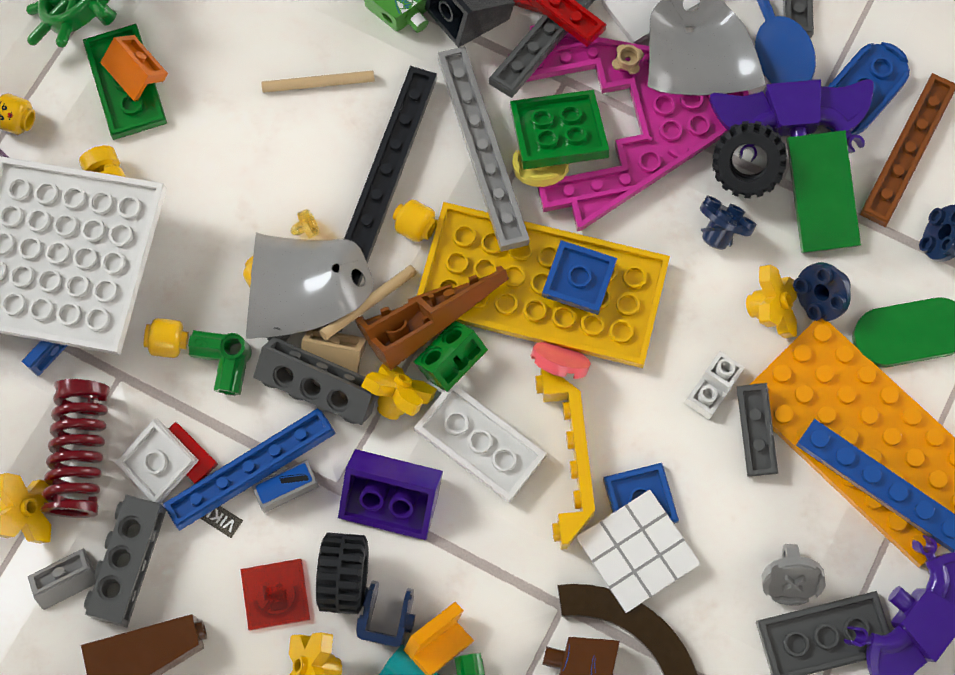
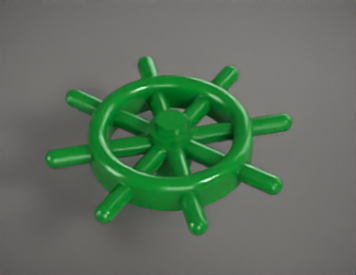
[26,0,117,48]

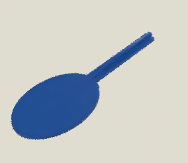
[755,0,816,84]

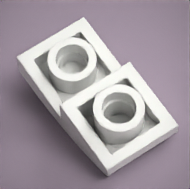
[684,351,745,420]

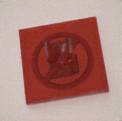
[240,559,310,631]

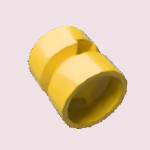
[79,145,126,177]

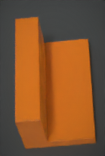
[100,35,168,101]

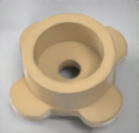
[612,44,644,74]

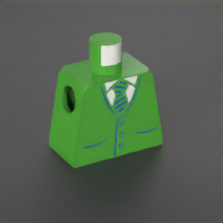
[364,0,429,33]

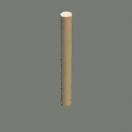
[261,70,375,93]
[319,265,417,340]

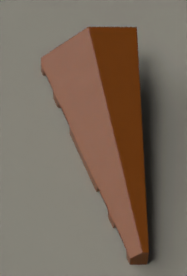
[355,266,509,371]

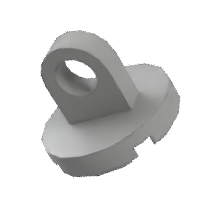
[761,544,826,605]

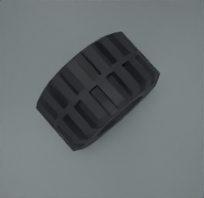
[712,121,787,199]
[316,532,369,615]

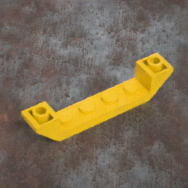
[535,369,595,550]

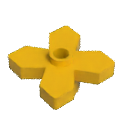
[746,264,797,338]
[361,364,437,420]
[0,473,52,544]
[289,632,342,675]

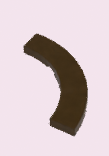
[557,584,698,675]

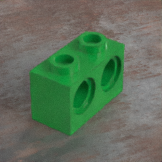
[413,320,488,392]

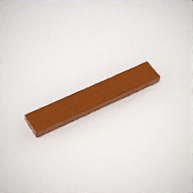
[859,73,955,228]

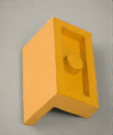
[403,602,474,675]

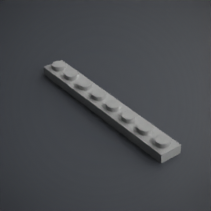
[438,47,530,252]

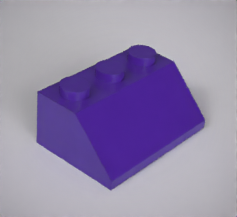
[338,449,443,540]

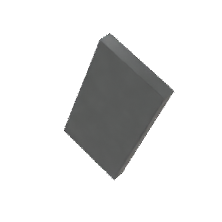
[756,591,890,675]

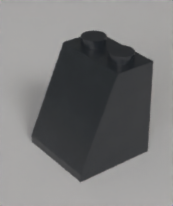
[424,0,515,48]

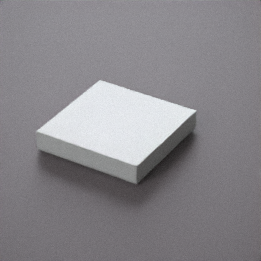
[115,419,199,503]

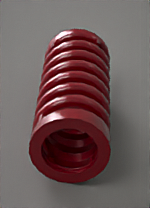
[41,379,110,518]

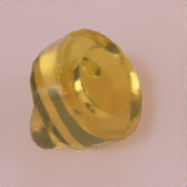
[290,209,320,239]

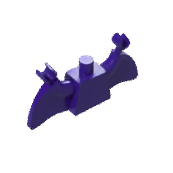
[709,79,874,162]
[844,535,955,675]

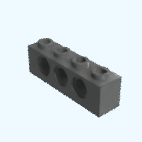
[253,337,377,425]
[84,495,166,628]

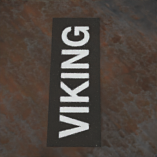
[200,506,243,538]

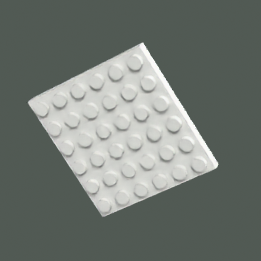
[0,156,167,355]

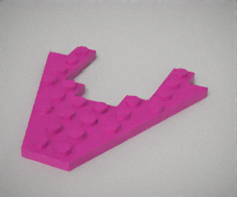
[508,25,749,232]

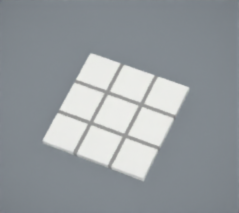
[576,490,701,613]

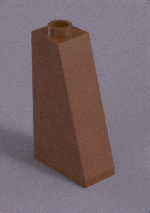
[81,614,207,675]

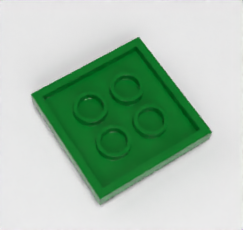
[510,90,609,170]

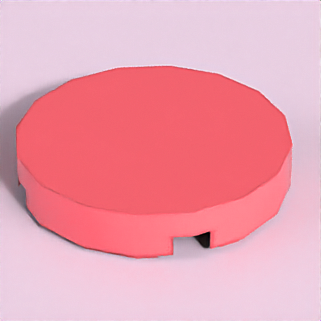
[530,342,591,379]

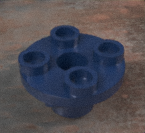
[700,195,757,250]
[919,205,955,262]
[793,262,851,321]

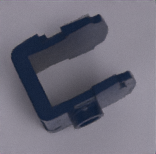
[356,580,416,647]

